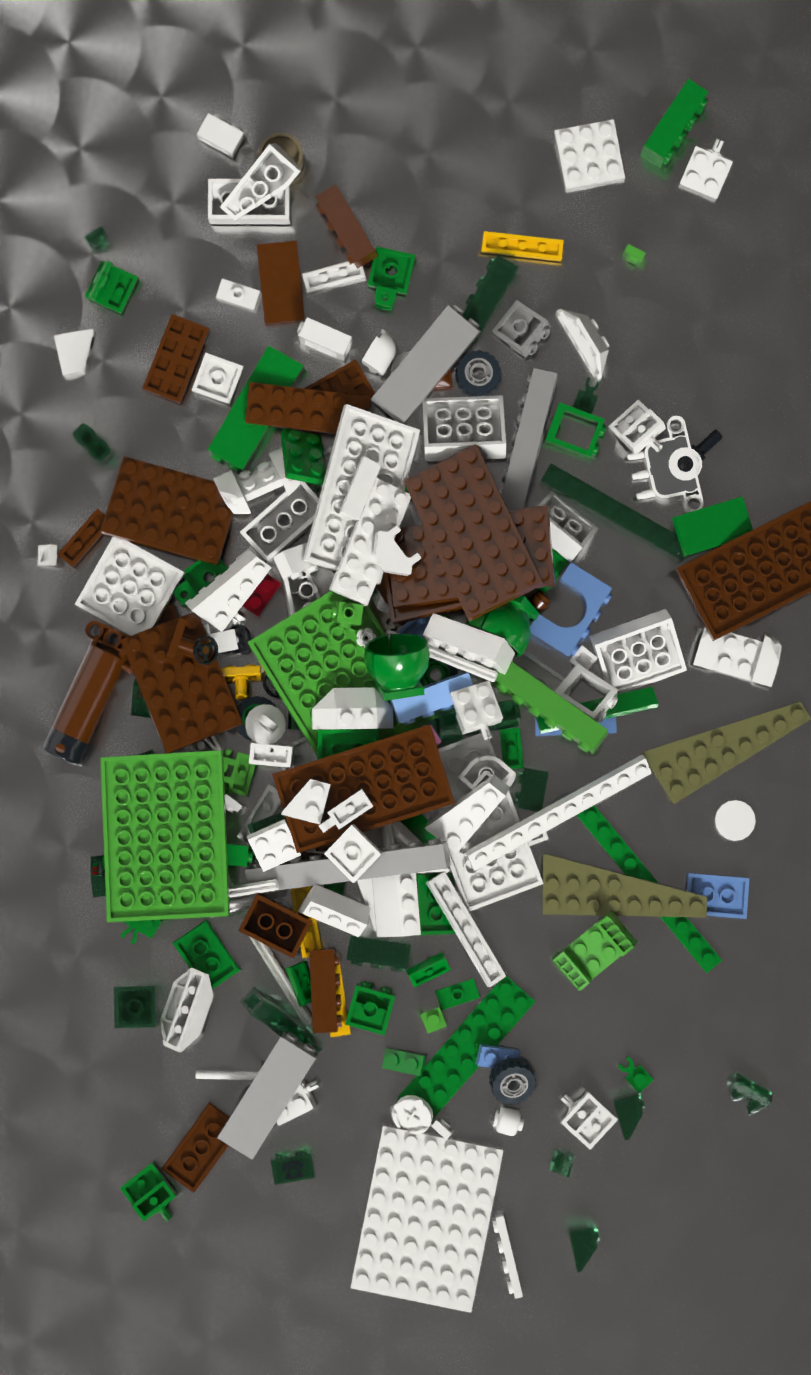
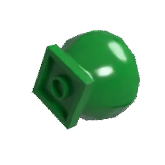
[465,596,539,657]
[364,634,430,701]

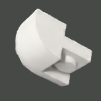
[362,329,396,376]
[458,756,516,790]

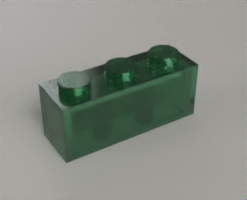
[346,935,411,972]

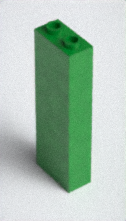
[207,345,304,473]

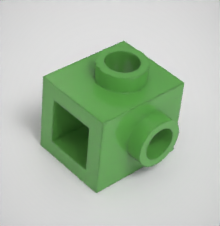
[331,602,364,629]

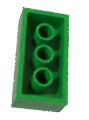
[640,78,709,169]

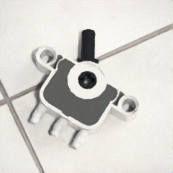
[627,416,723,513]

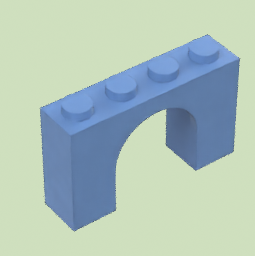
[530,562,613,658]

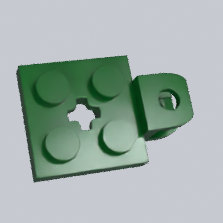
[367,246,416,311]
[174,558,228,607]

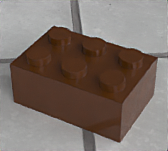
[238,893,313,959]

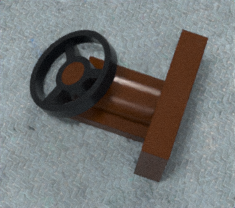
[165,618,218,665]

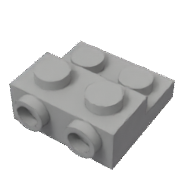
[492,300,551,358]

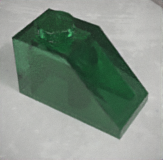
[612,1092,645,1140]
[568,1224,600,1272]

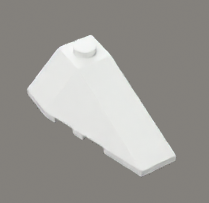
[220,143,301,220]

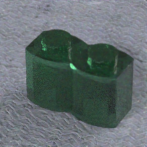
[72,423,114,465]

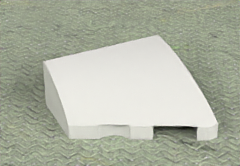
[54,329,94,377]

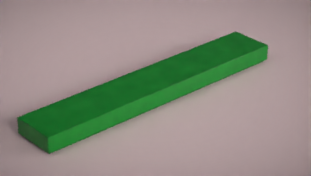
[535,686,658,734]

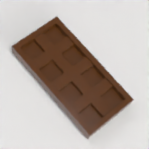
[142,314,210,404]
[303,359,375,433]

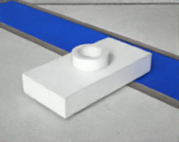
[216,279,261,311]

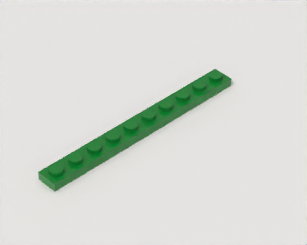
[576,805,722,973]

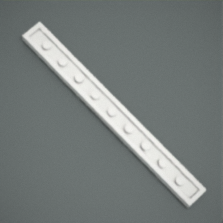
[465,755,651,871]

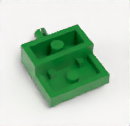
[119,1162,177,1222]

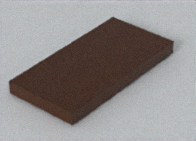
[257,240,305,325]
[161,1102,230,1193]

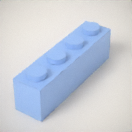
[390,671,473,725]

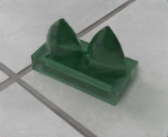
[731,1073,773,1115]

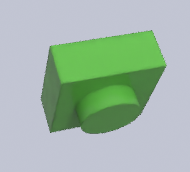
[623,244,646,264]

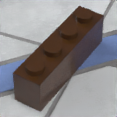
[315,184,378,269]
[309,949,342,1033]

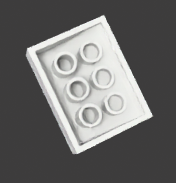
[422,395,506,462]
[589,609,687,694]

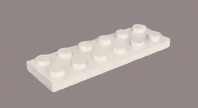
[329,478,411,607]

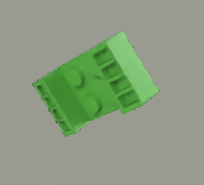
[553,910,638,991]

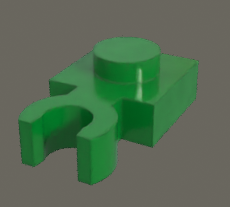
[618,1056,654,1093]

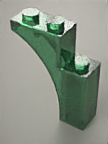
[240,987,322,1053]

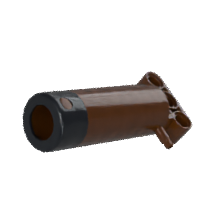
[42,621,133,766]

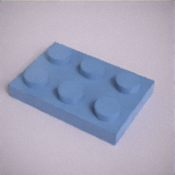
[686,873,750,919]

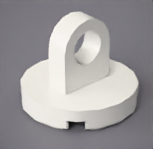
[245,704,286,745]

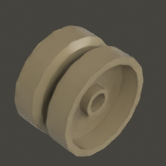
[258,132,304,175]

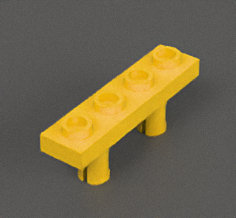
[221,664,262,700]

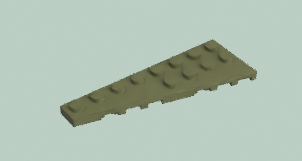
[641,702,811,804]
[543,854,707,917]

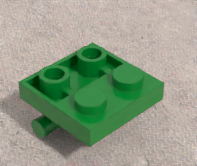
[84,260,139,315]

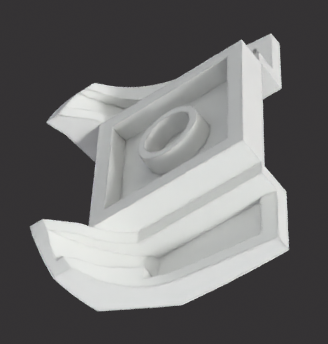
[213,448,300,514]
[693,627,782,687]

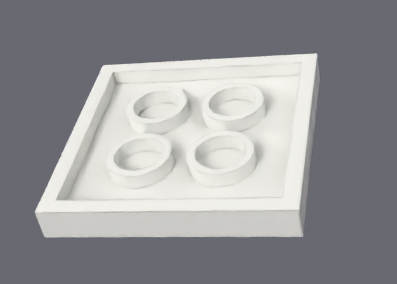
[554,119,625,191]

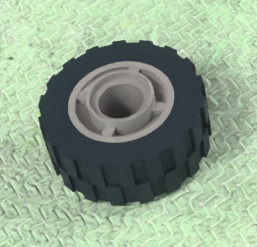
[455,350,501,396]
[489,1058,536,1105]

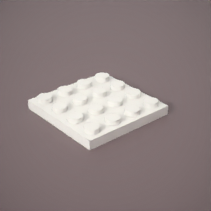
[75,537,185,636]

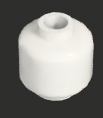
[493,1107,524,1136]

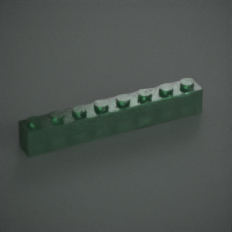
[540,463,684,563]

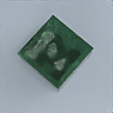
[114,984,158,1028]

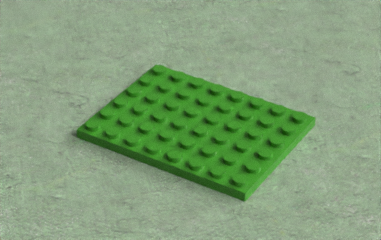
[247,591,436,756]
[100,750,230,922]

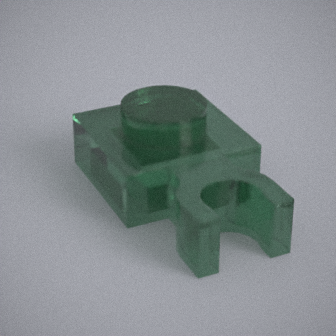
[573,378,600,414]

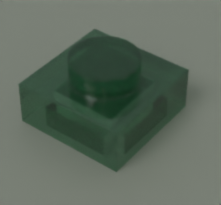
[85,226,108,248]
[549,1151,575,1177]

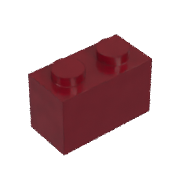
[242,574,283,619]

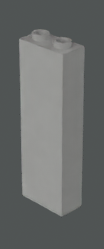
[370,305,481,424]
[218,1032,319,1160]

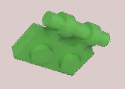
[223,749,256,797]

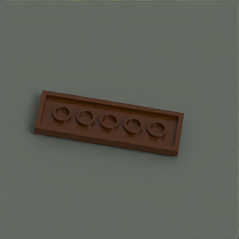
[245,382,371,434]

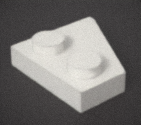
[281,779,331,824]

